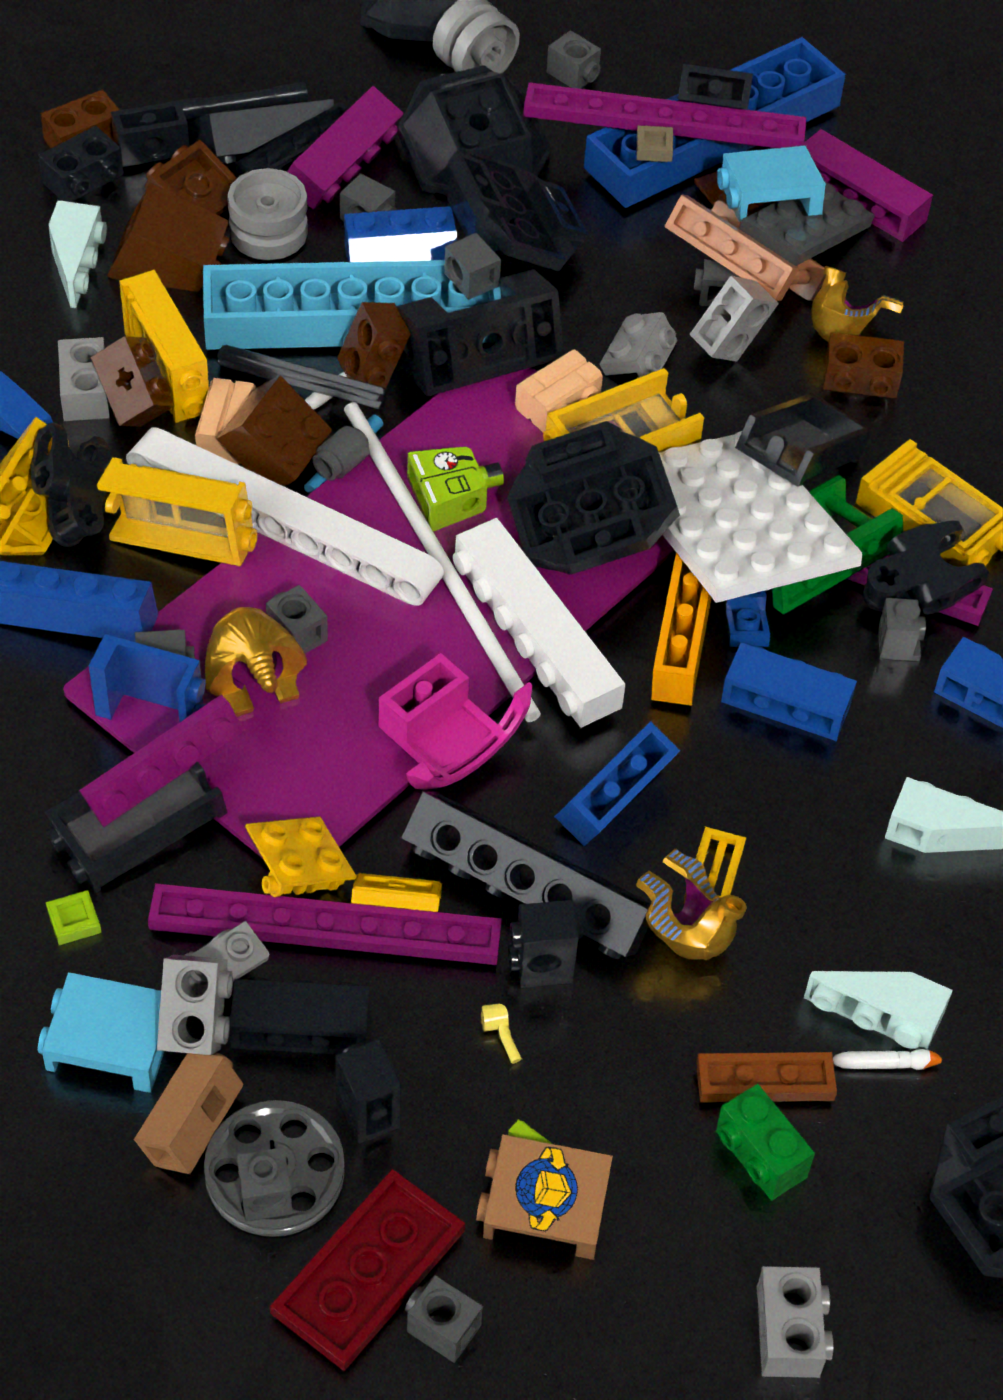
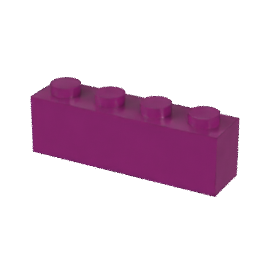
[287,86,404,210]
[803,129,933,242]

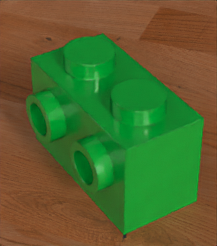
[716,1084,815,1201]

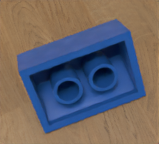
[344,206,457,262]

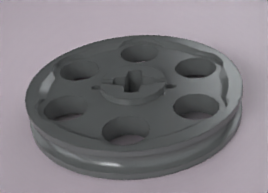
[204,1100,344,1237]

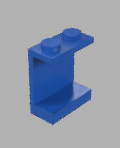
[89,634,206,723]

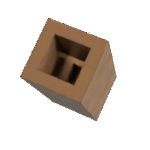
[134,1052,244,1174]

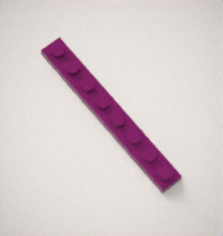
[524,83,807,148]
[148,883,502,965]

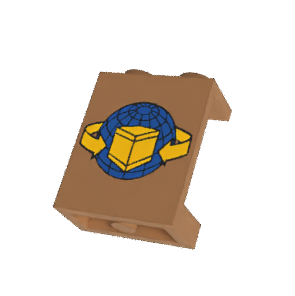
[476,1134,613,1260]

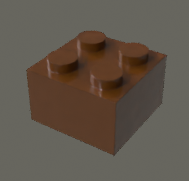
[217,375,332,486]

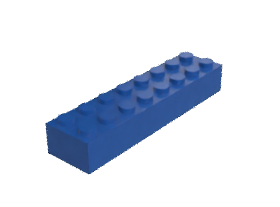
[584,37,846,208]

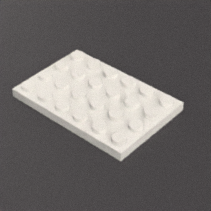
[659,431,862,603]

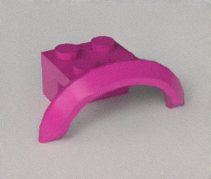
[379,653,532,790]

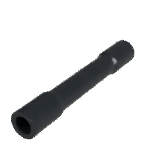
[169,82,308,120]

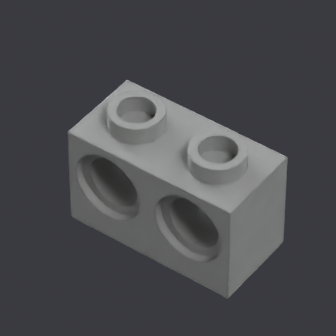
[690,275,779,362]
[58,337,109,421]
[157,955,233,1055]
[757,1267,833,1378]

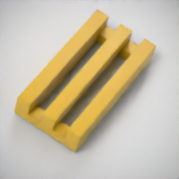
[683,827,746,903]
[351,873,442,912]

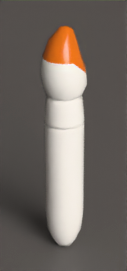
[833,1049,942,1070]

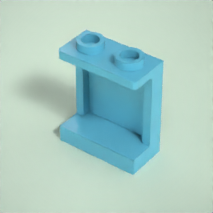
[717,146,826,221]
[38,972,164,1093]

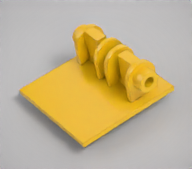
[245,816,357,897]

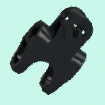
[31,423,111,547]
[863,520,989,614]

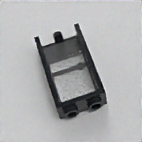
[735,393,873,487]
[45,761,227,893]

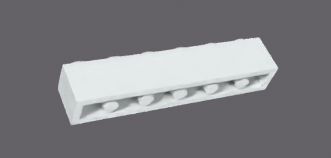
[453,518,625,728]

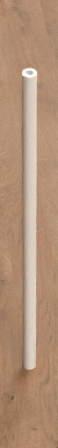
[344,402,541,722]

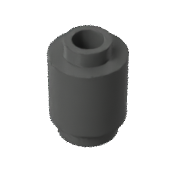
[313,426,369,481]

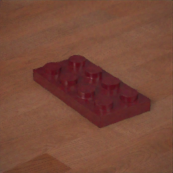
[270,1169,465,1371]

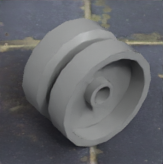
[433,0,520,73]
[227,168,308,260]

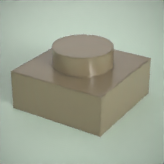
[636,125,673,162]

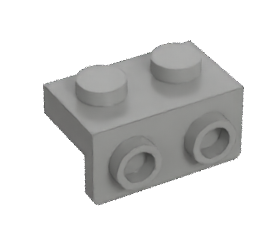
[599,312,677,378]
[185,921,269,994]

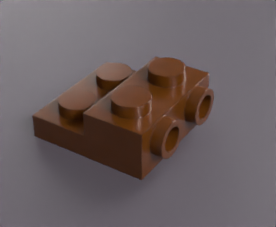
[144,140,237,216]

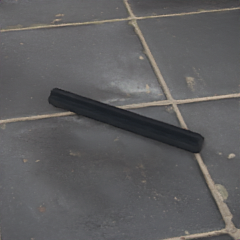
[217,345,387,409]

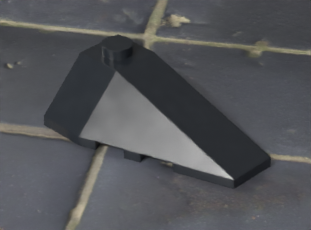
[187,99,334,165]

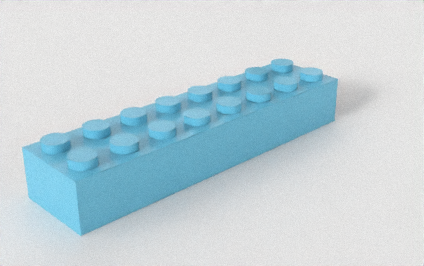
[203,260,501,350]

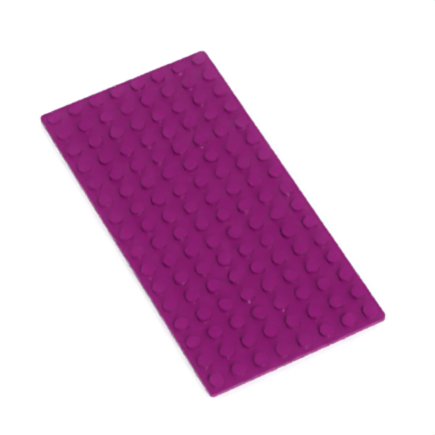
[63,367,676,858]

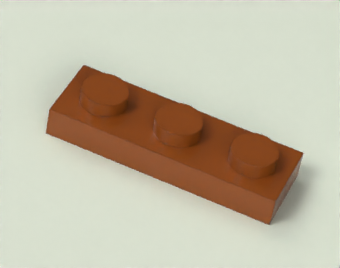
[696,1052,837,1102]

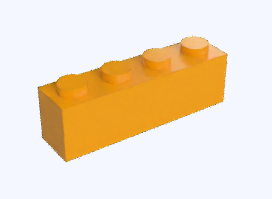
[651,553,712,706]

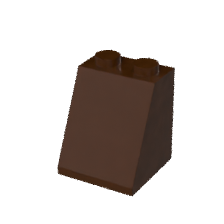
[107,182,229,292]

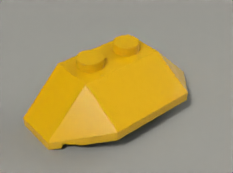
[0,417,69,555]

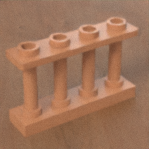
[664,195,826,301]

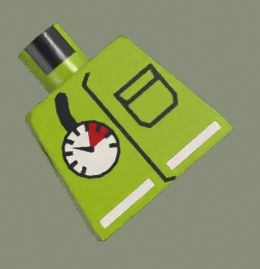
[407,447,504,531]

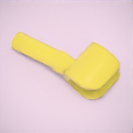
[481,1004,522,1064]

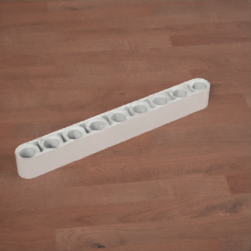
[126,427,444,606]

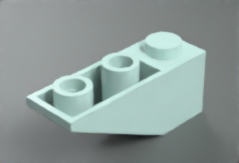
[48,200,107,308]
[885,777,1003,853]
[804,971,953,1050]

